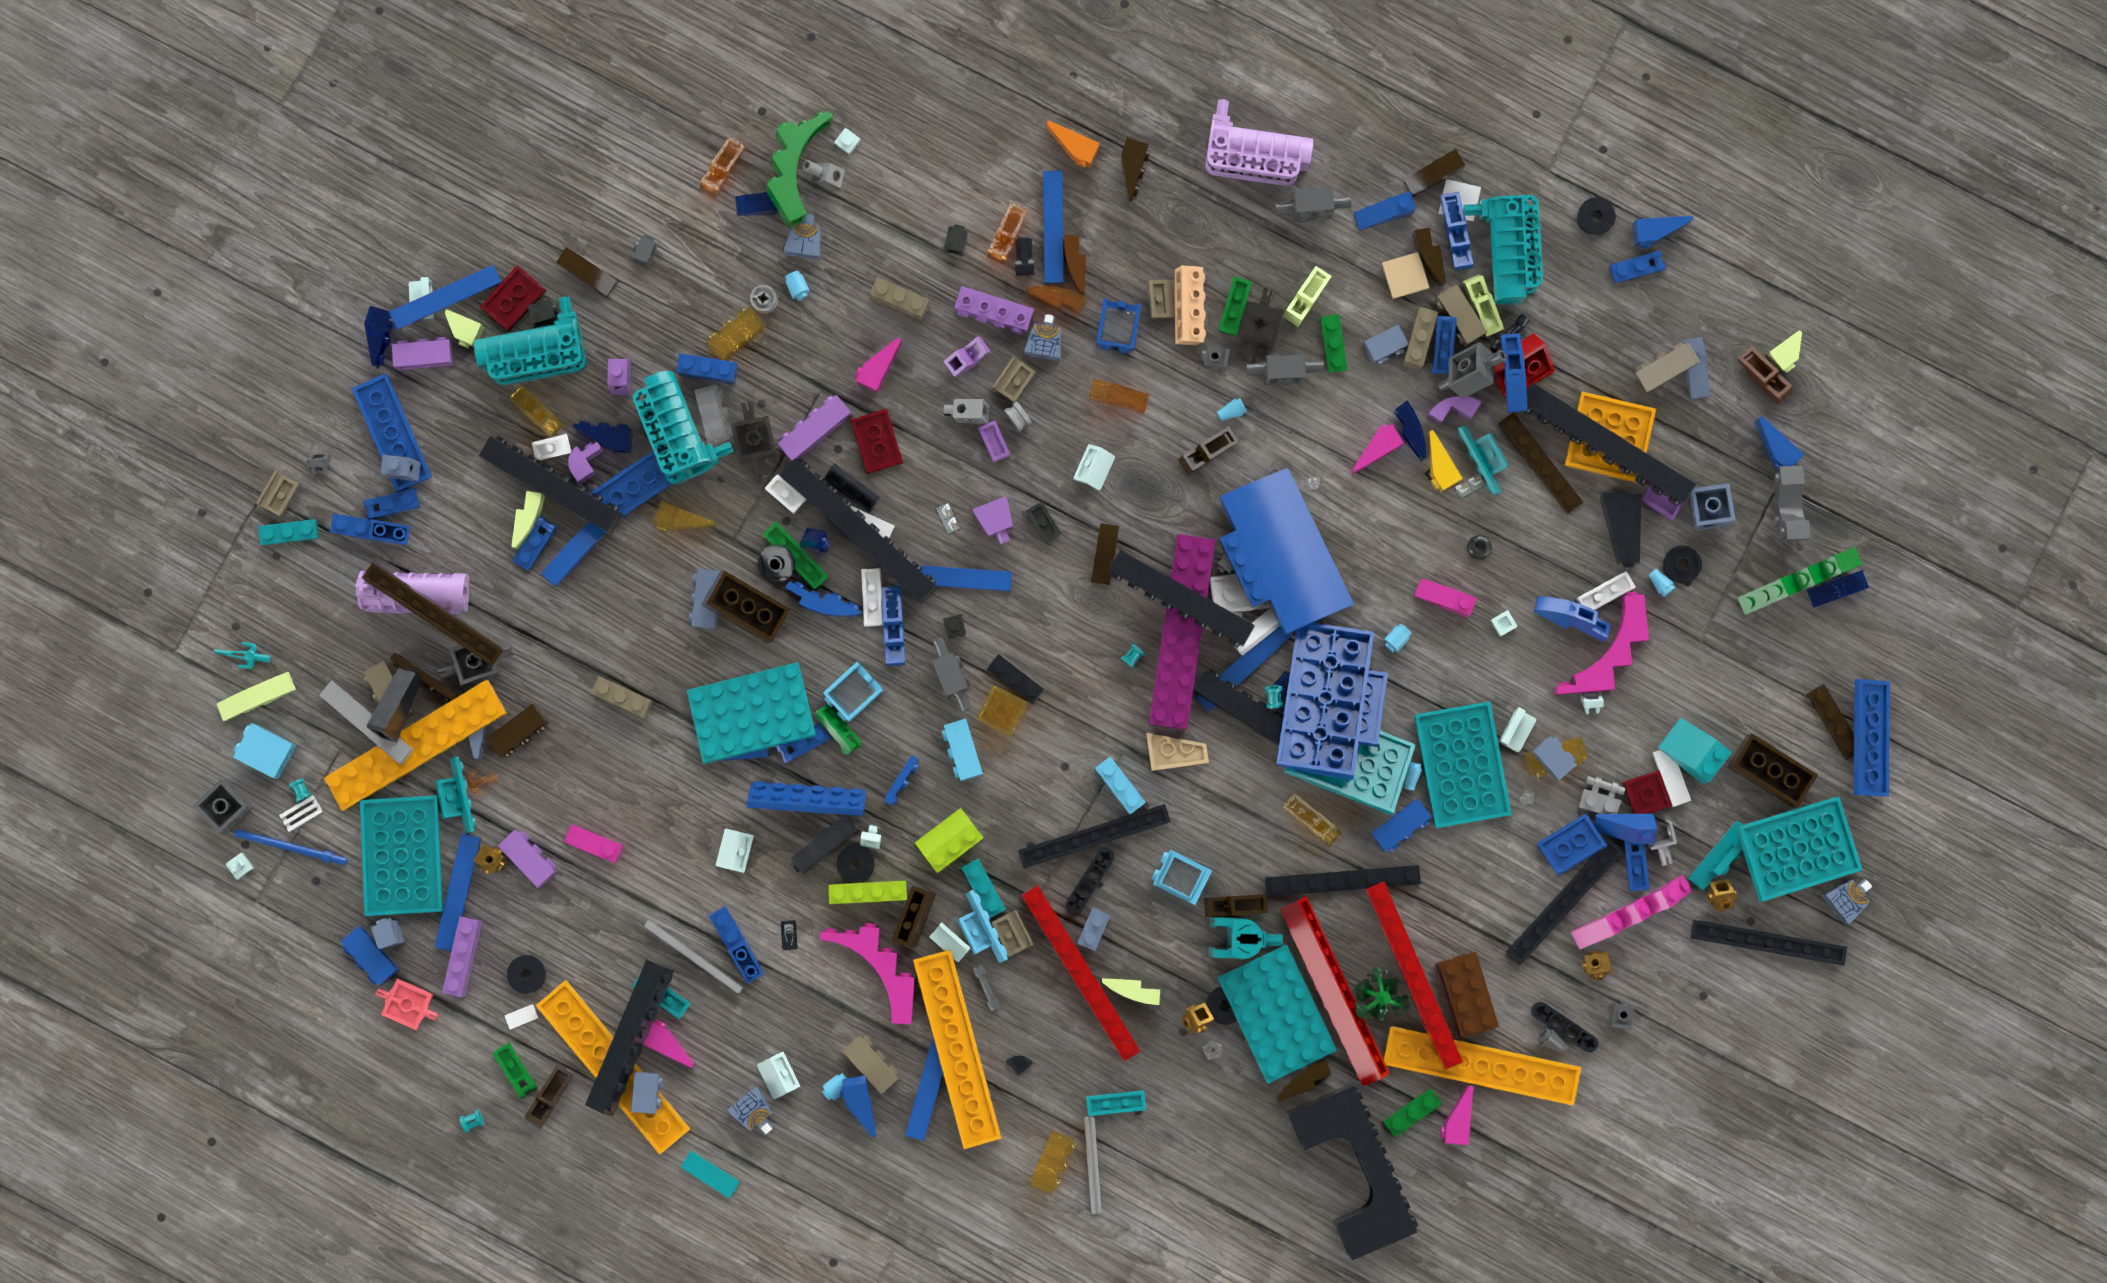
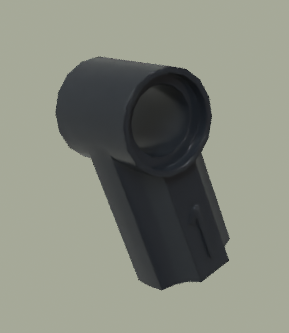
[1015,237,1035,276]

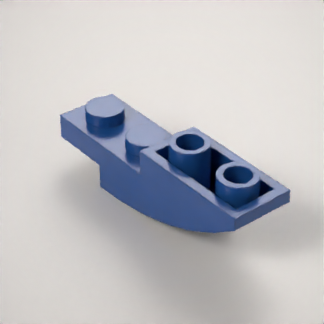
[1500,333,1527,413]
[330,513,410,545]
[786,581,861,617]
[1534,596,1611,642]
[709,905,764,984]

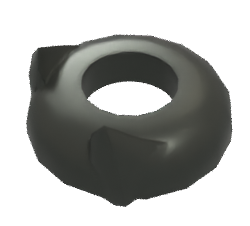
[1467,535,1492,560]

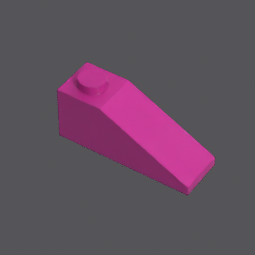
[855,338,902,394]
[1351,424,1404,474]
[1414,578,1477,618]
[564,824,625,863]
[643,1019,695,1068]
[1440,1085,1473,1145]

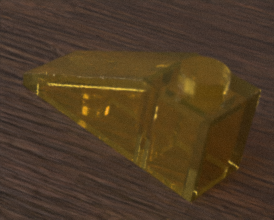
[509,385,564,438]
[653,501,717,533]
[1282,793,1342,848]

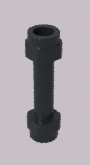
[1490,314,1529,353]

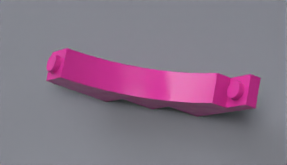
[1554,592,1649,695]

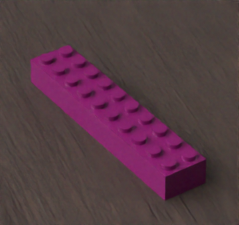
[1148,534,1215,730]

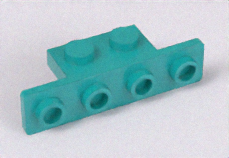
[1458,425,1509,495]
[435,756,476,834]
[1688,821,1743,890]

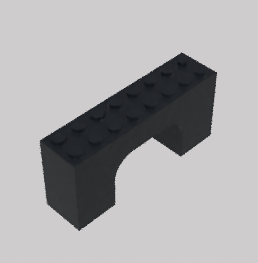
[1287,1084,1418,1261]

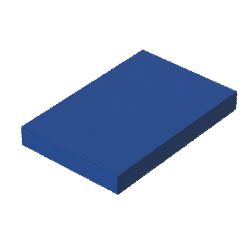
[1537,813,1607,877]

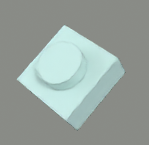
[834,128,861,155]
[1490,610,1518,637]

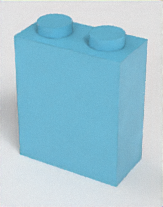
[233,723,297,779]

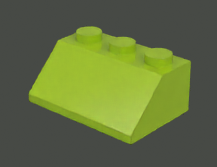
[915,808,984,873]

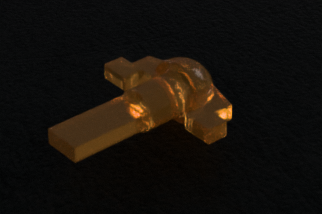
[467,769,498,795]

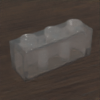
[694,385,734,447]

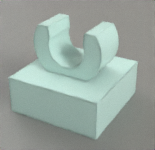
[1581,692,1604,714]
[860,825,881,849]
[226,853,254,880]

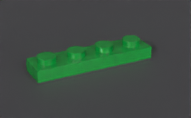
[763,521,829,590]

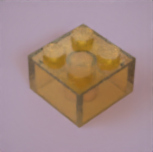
[976,684,1031,737]

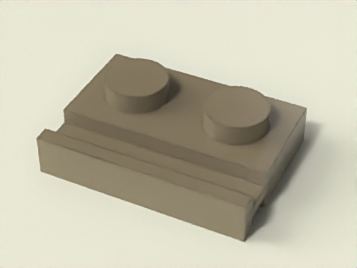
[1146,280,1175,319]
[992,356,1036,403]
[256,470,301,517]
[991,910,1034,957]

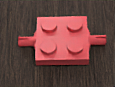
[375,979,439,1030]

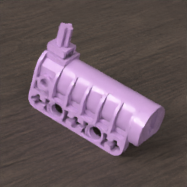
[1205,99,1313,186]
[355,571,469,615]

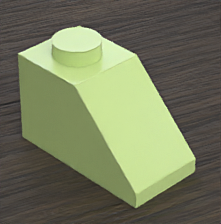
[445,309,485,349]
[1765,330,1802,373]

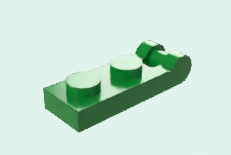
[814,704,861,755]
[492,1042,538,1099]

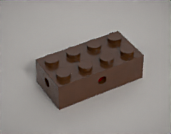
[1436,951,1499,1038]

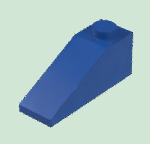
[1354,191,1416,231]
[1633,216,1693,248]
[1755,416,1804,471]
[1594,814,1657,844]
[839,1075,876,1137]

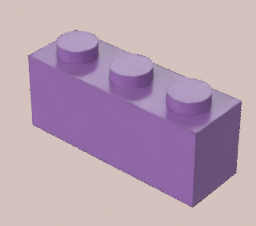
[392,337,454,370]
[498,830,557,888]

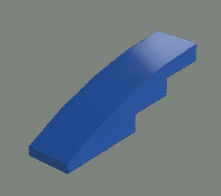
[1440,192,1474,271]
[541,522,607,587]
[882,586,905,667]

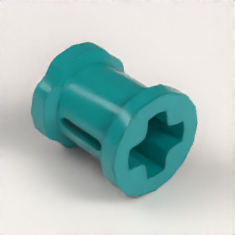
[1120,644,1145,669]
[1265,685,1283,708]
[288,778,312,803]
[459,1109,485,1133]

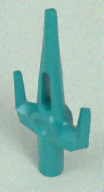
[214,642,271,669]

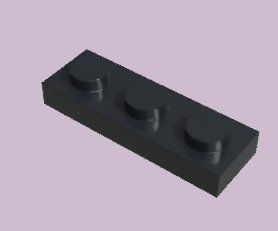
[824,463,880,513]
[987,654,1044,704]

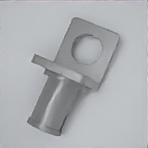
[802,160,845,188]
[1647,820,1677,866]

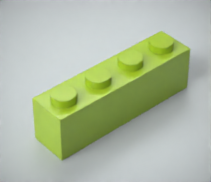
[828,881,908,904]

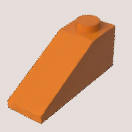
[1046,120,1100,168]

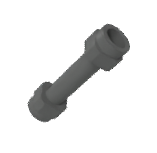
[972,964,1001,1012]

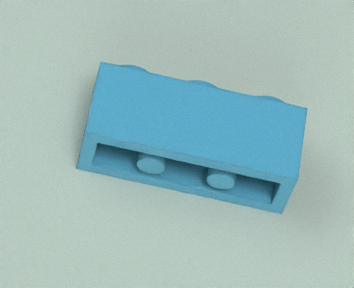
[942,718,983,781]
[1095,756,1146,815]

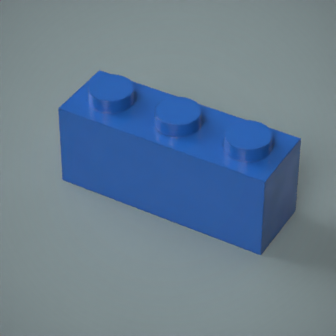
[676,353,738,385]
[1370,798,1431,853]
[341,926,400,986]

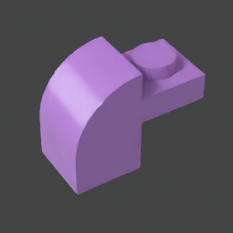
[943,336,991,377]
[568,442,604,484]

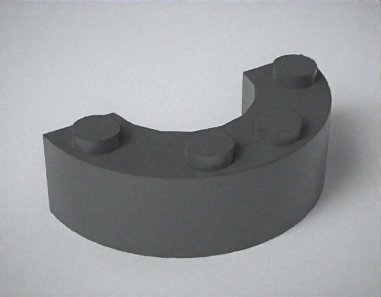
[1771,466,1811,541]

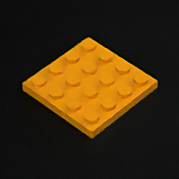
[1564,392,1656,483]

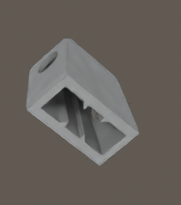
[944,399,990,424]

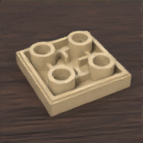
[1382,252,1429,300]

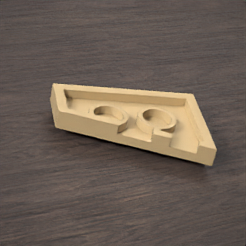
[1146,733,1209,771]

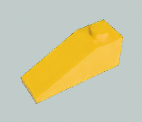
[1427,430,1463,492]

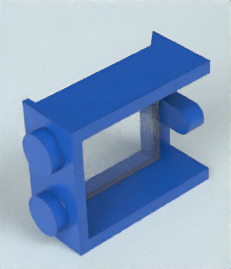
[1096,298,1141,354]

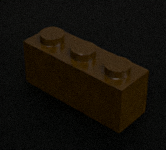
[486,704,549,758]
[892,886,936,948]

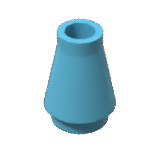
[1217,398,1247,421]
[1648,569,1676,597]
[1403,761,1422,790]

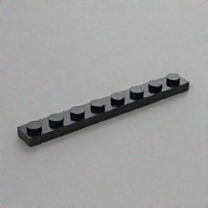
[1018,804,1171,869]
[1505,839,1623,966]
[1265,865,1421,897]
[1690,919,1847,966]

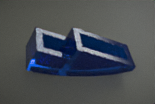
[735,192,779,216]
[1393,400,1427,462]
[1807,570,1870,608]

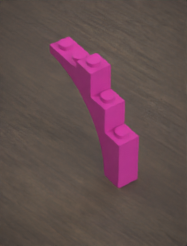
[1571,875,1692,950]
[820,923,915,1024]

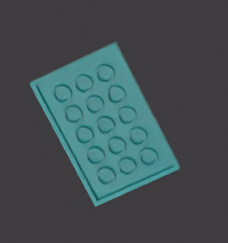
[687,662,816,764]
[1414,701,1512,829]
[1284,730,1416,815]
[360,795,443,916]
[1736,796,1863,902]
[1217,944,1337,1084]

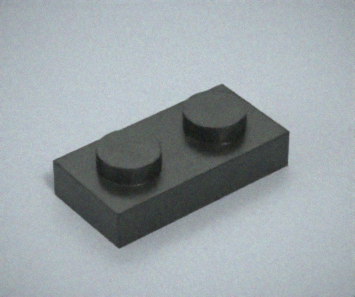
[1026,501,1062,544]

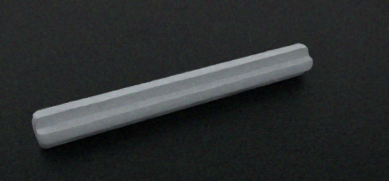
[1084,1116,1102,1214]

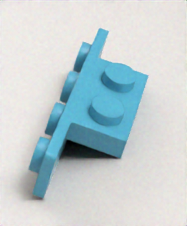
[957,890,1008,963]

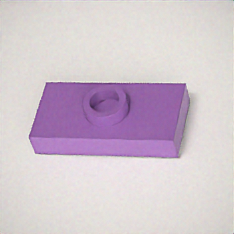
[978,420,1011,463]
[1641,486,1683,521]

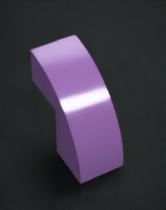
[1427,396,1481,425]

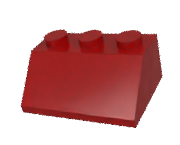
[1493,333,1555,399]

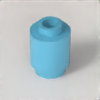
[785,271,810,301]
[1384,624,1412,653]
[822,1073,847,1101]

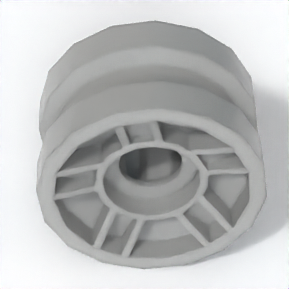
[750,285,778,313]
[1004,402,1032,432]

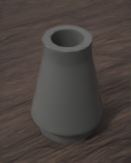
[1538,1028,1568,1055]

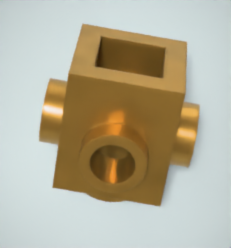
[473,844,506,874]
[1707,879,1737,912]
[1582,951,1613,980]
[1181,1002,1214,1034]

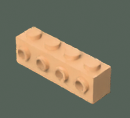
[1175,265,1206,346]

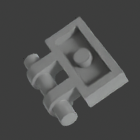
[1578,776,1625,814]

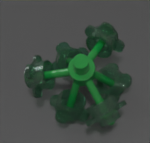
[1354,967,1410,1022]

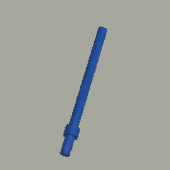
[234,829,348,866]

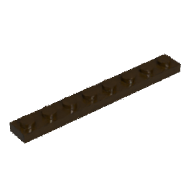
[362,561,504,666]

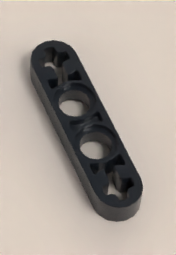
[1066,848,1114,914]
[1531,1002,1598,1052]

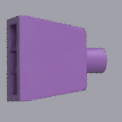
[607,359,632,396]
[972,496,1013,545]

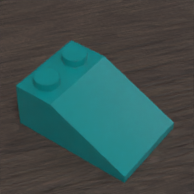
[1657,718,1732,784]

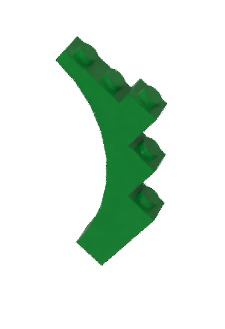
[766,111,833,228]
[1737,547,1862,615]

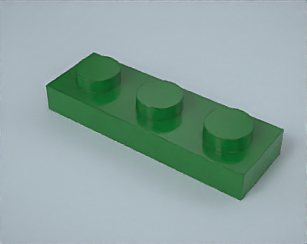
[1218,276,1252,337]
[1320,314,1348,374]
[1383,1088,1442,1138]

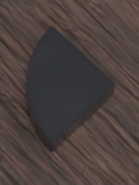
[1006,1056,1033,1076]

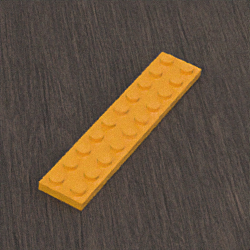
[324,680,507,811]
[913,950,1002,1149]
[536,980,691,1155]
[1383,1026,1581,1106]

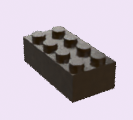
[701,570,790,643]
[1727,734,1818,808]

